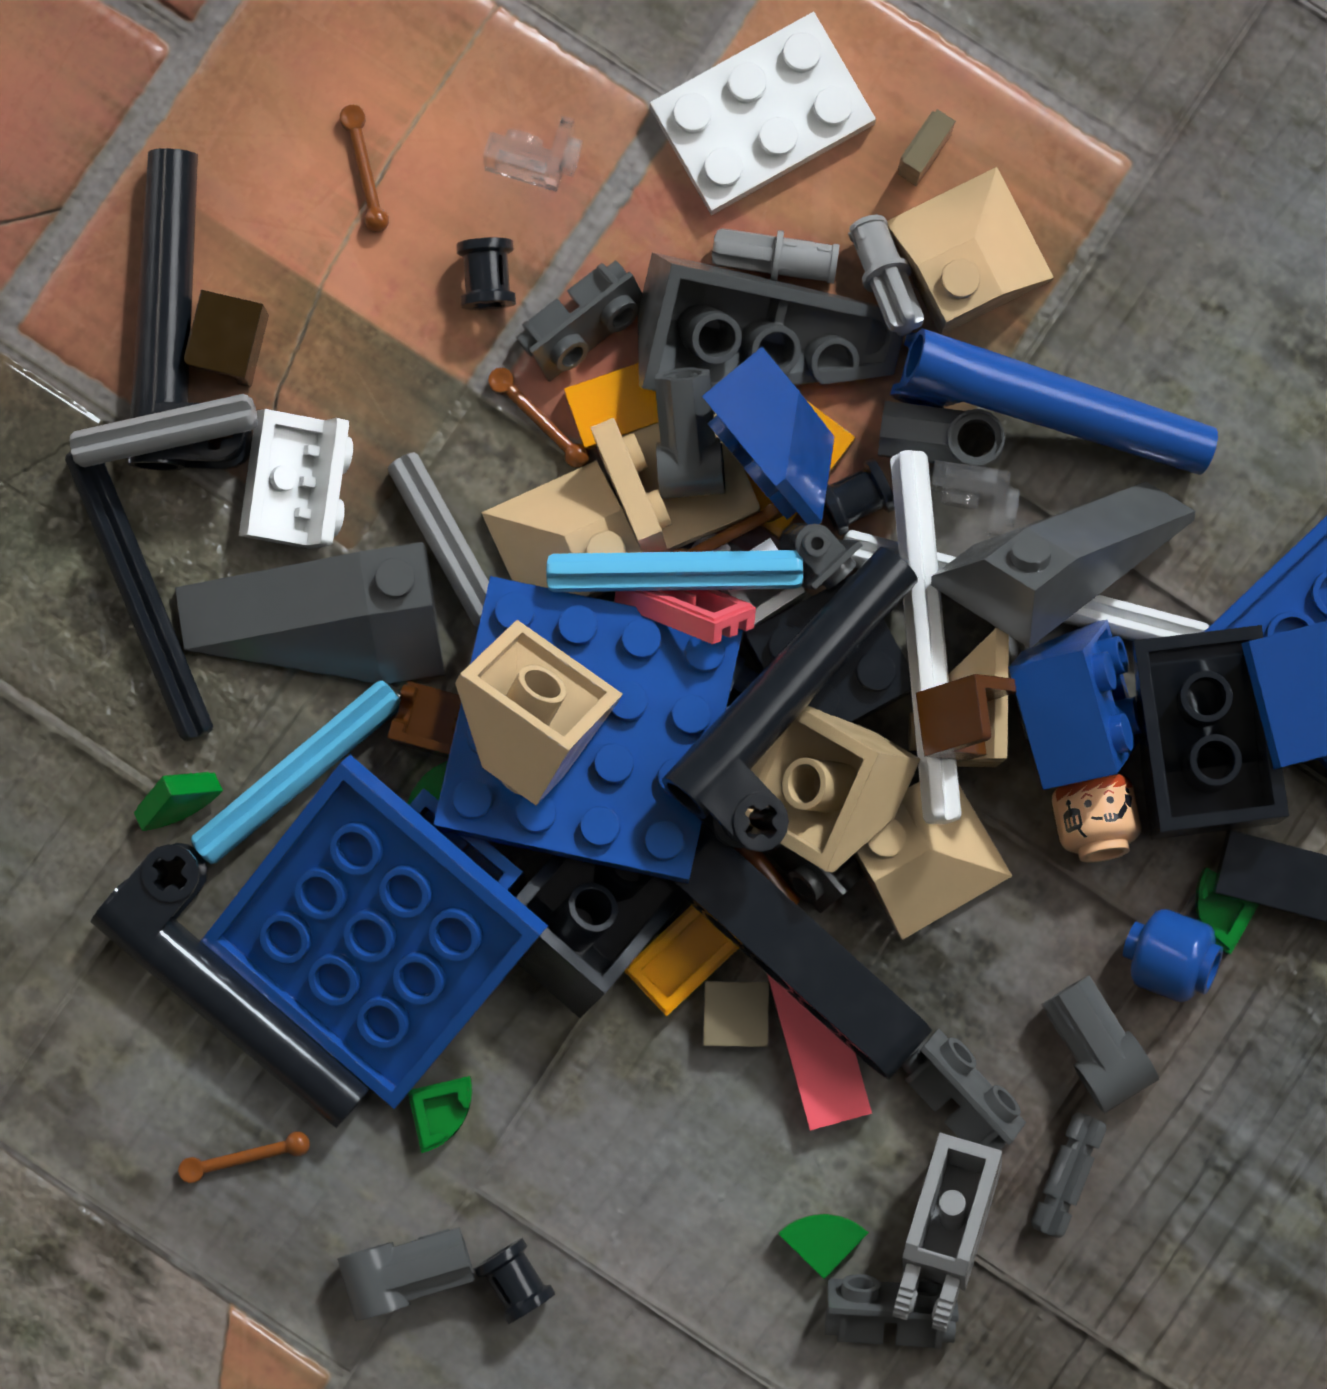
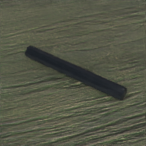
[65,452,213,741]

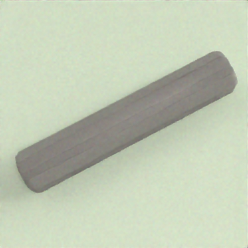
[69,394,257,467]
[388,452,489,627]

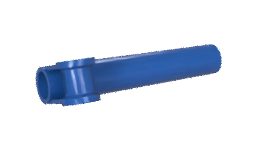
[890,328,1218,475]

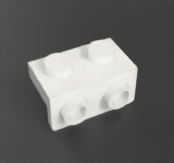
[239,409,353,549]

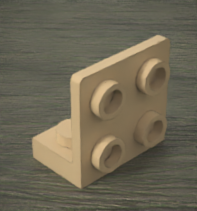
[590,413,760,552]

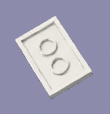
[650,11,876,216]

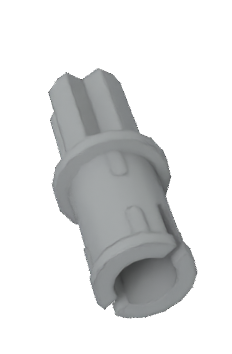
[848,214,924,336]
[712,228,840,284]

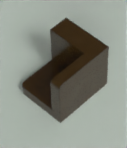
[184,290,269,387]

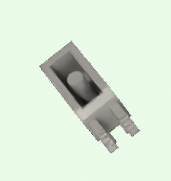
[892,1133,1002,1332]

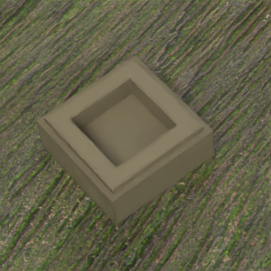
[898,109,956,186]
[703,981,769,1047]

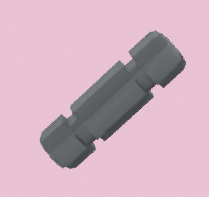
[1031,1113,1106,1238]

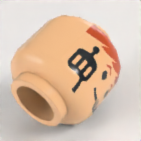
[1052,774,1142,862]

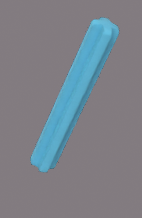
[546,550,803,592]
[191,681,401,864]

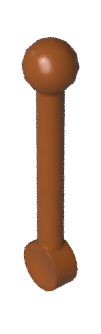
[340,105,389,232]
[488,368,590,468]
[672,503,783,552]
[178,1131,310,1183]

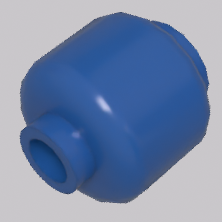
[1122,909,1223,1002]

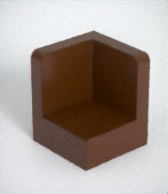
[916,674,1017,761]

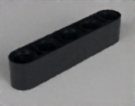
[664,823,932,1080]

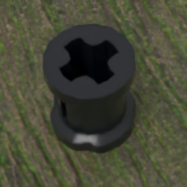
[456,237,516,310]
[824,457,895,536]
[473,1238,555,1324]

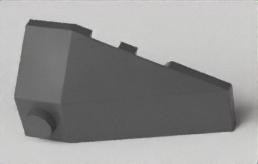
[638,252,904,391]
[931,482,1196,648]
[175,542,445,684]

